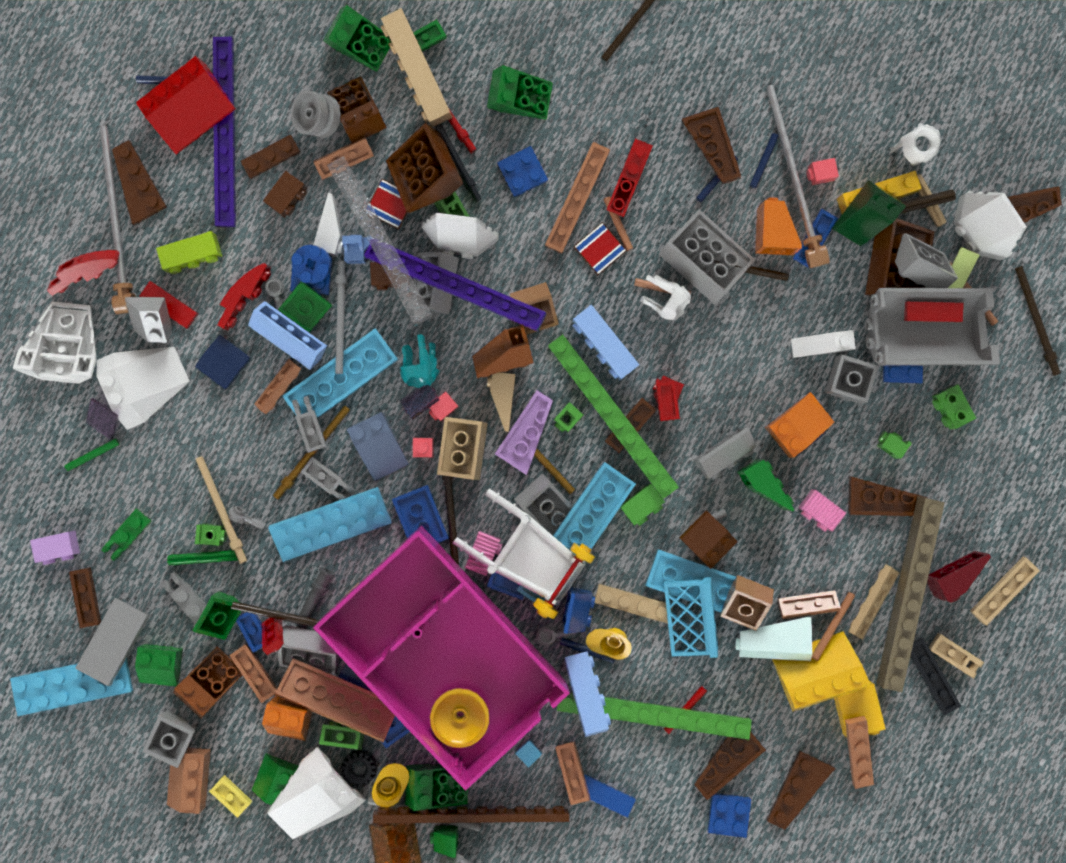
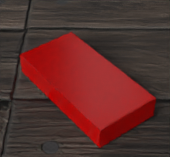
[655,381,680,421]

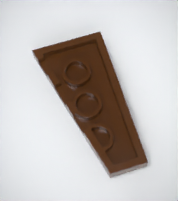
[682,107,741,184]
[112,140,167,225]
[1007,186,1062,223]
[694,731,766,800]
[766,750,835,830]

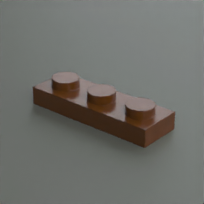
[241,134,301,179]
[605,398,656,453]
[69,567,101,629]

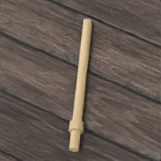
[195,456,247,564]

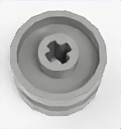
[291,90,341,138]

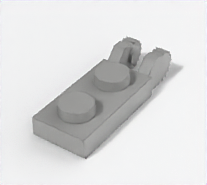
[292,396,327,453]
[301,457,355,500]
[161,572,206,624]

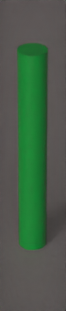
[64,438,120,471]

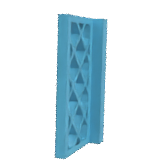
[664,577,719,658]

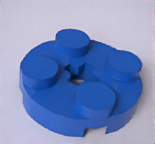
[291,244,332,284]

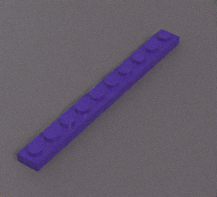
[213,36,236,228]
[364,238,547,332]

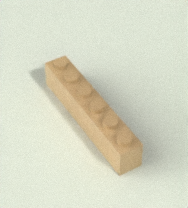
[381,8,453,127]

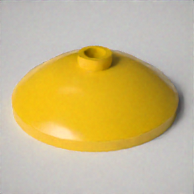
[430,688,489,748]

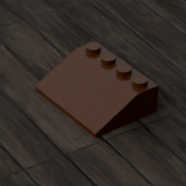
[386,123,463,213]
[865,218,935,296]

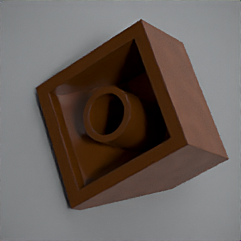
[679,510,738,569]

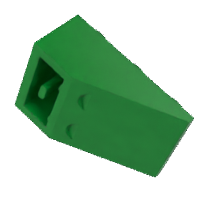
[323,5,392,72]
[487,65,553,120]
[737,459,794,511]
[405,764,468,811]

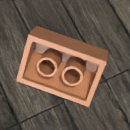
[167,748,211,814]

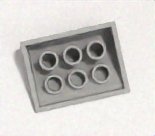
[659,210,755,305]

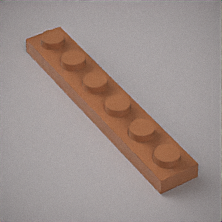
[545,142,610,254]

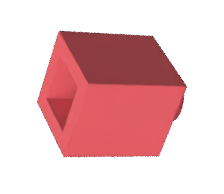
[806,158,839,185]
[428,392,459,422]
[413,438,434,458]

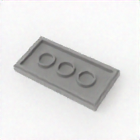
[75,598,150,686]

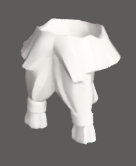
[890,123,941,166]
[640,275,691,320]

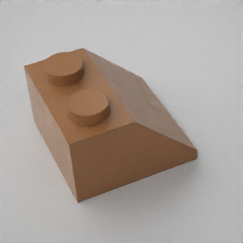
[510,282,559,335]
[720,575,774,631]

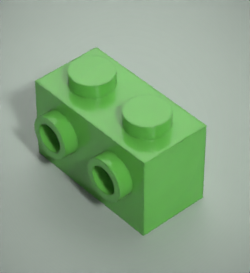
[932,384,976,430]
[319,721,364,750]

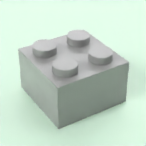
[825,354,879,404]

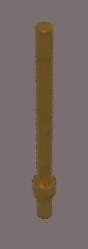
[273,405,350,500]

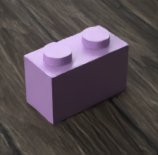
[30,531,80,565]

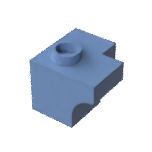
[342,235,374,264]

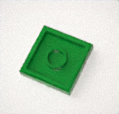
[278,281,332,333]

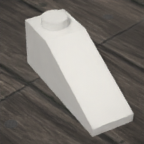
[313,193,344,257]
[791,330,856,358]

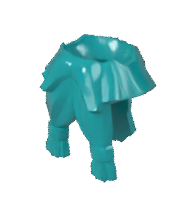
[400,334,440,388]

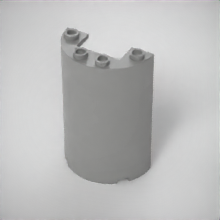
[865,288,1000,366]

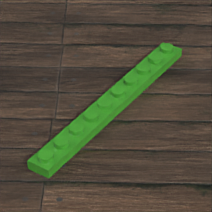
[548,334,679,499]
[557,692,752,740]

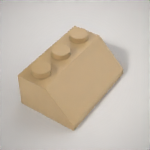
[437,417,488,480]

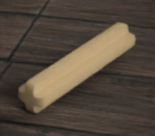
[917,174,946,227]

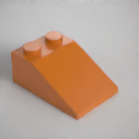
[765,392,834,458]

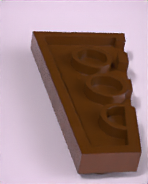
[848,476,928,516]

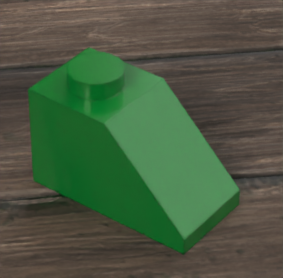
[430,825,458,858]

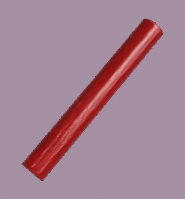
[664,686,707,734]

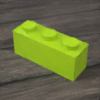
[156,231,223,274]

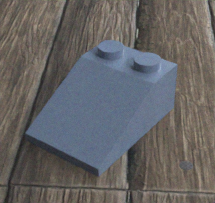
[347,412,409,481]

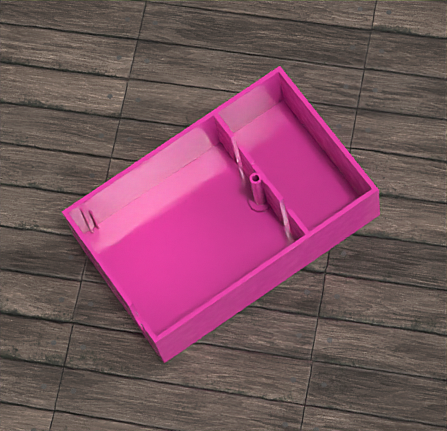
[313,525,570,791]

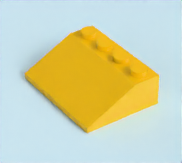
[772,631,870,712]

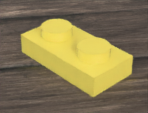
[209,775,252,818]

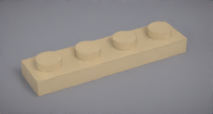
[970,557,1040,626]
[848,564,899,640]
[595,584,673,623]

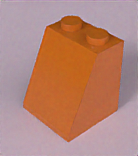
[755,197,802,256]
[262,696,312,741]

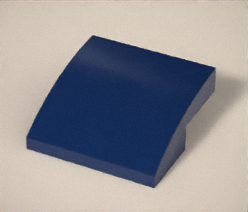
[195,335,251,390]

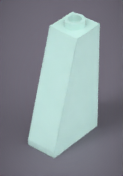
[736,617,812,661]

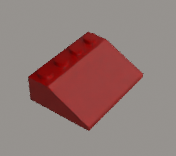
[136,56,236,155]

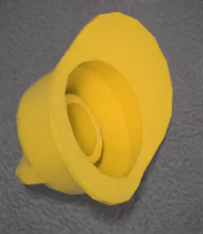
[586,628,632,660]
[372,763,409,808]

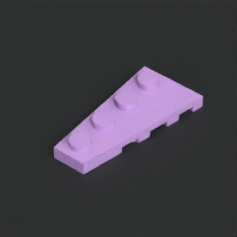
[495,390,553,475]

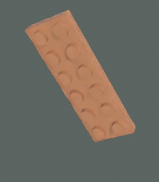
[275,658,395,742]

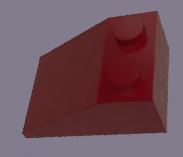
[927,551,991,603]

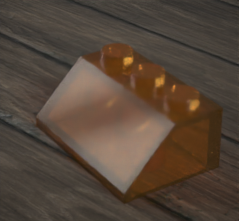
[369,823,421,863]

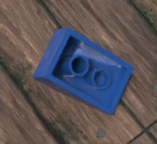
[562,587,595,634]

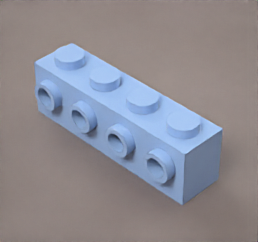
[248,301,327,370]
[572,305,639,380]
[564,651,611,737]

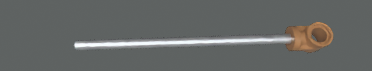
[766,85,830,268]
[100,126,136,314]

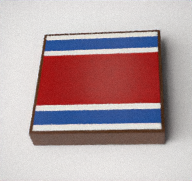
[365,179,408,230]
[573,222,627,276]

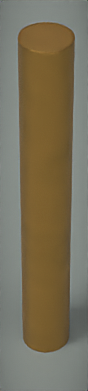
[534,448,575,494]

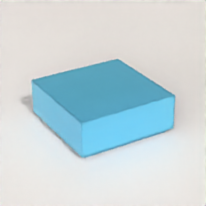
[515,739,542,768]

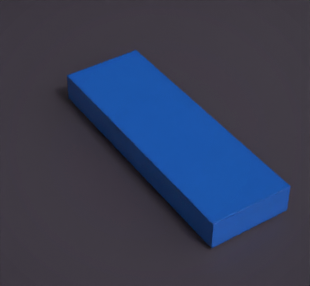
[793,209,838,268]
[584,774,636,818]

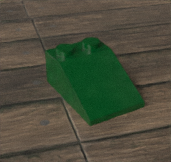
[832,180,906,246]

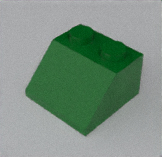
[193,591,241,640]
[135,644,183,687]
[252,753,299,805]

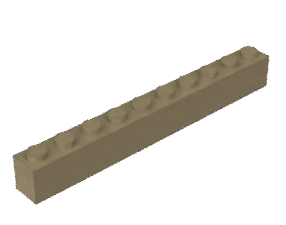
[877,496,945,692]

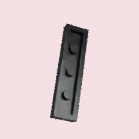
[910,637,961,715]

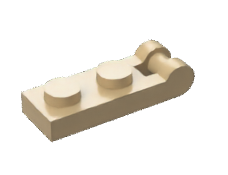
[929,633,984,679]

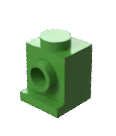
[554,402,583,433]
[877,431,912,459]
[195,524,227,546]

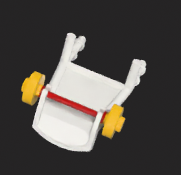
[453,488,595,619]

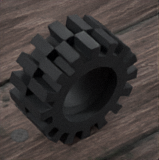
[341,750,377,788]

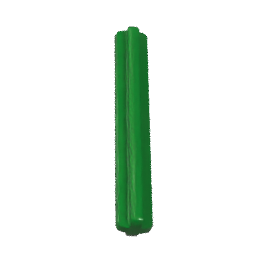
[167,550,245,565]

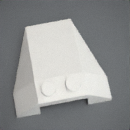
[954,191,1026,260]
[422,213,499,259]
[13,301,96,384]
[96,347,190,430]
[267,747,366,839]

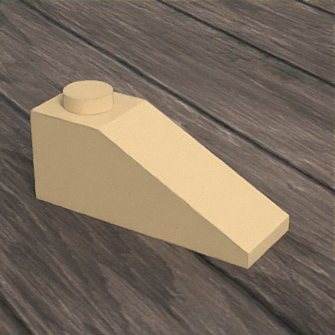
[487,372,516,432]

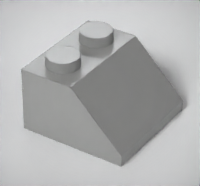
[125,297,172,343]
[142,711,195,768]

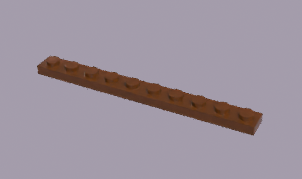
[373,806,569,823]

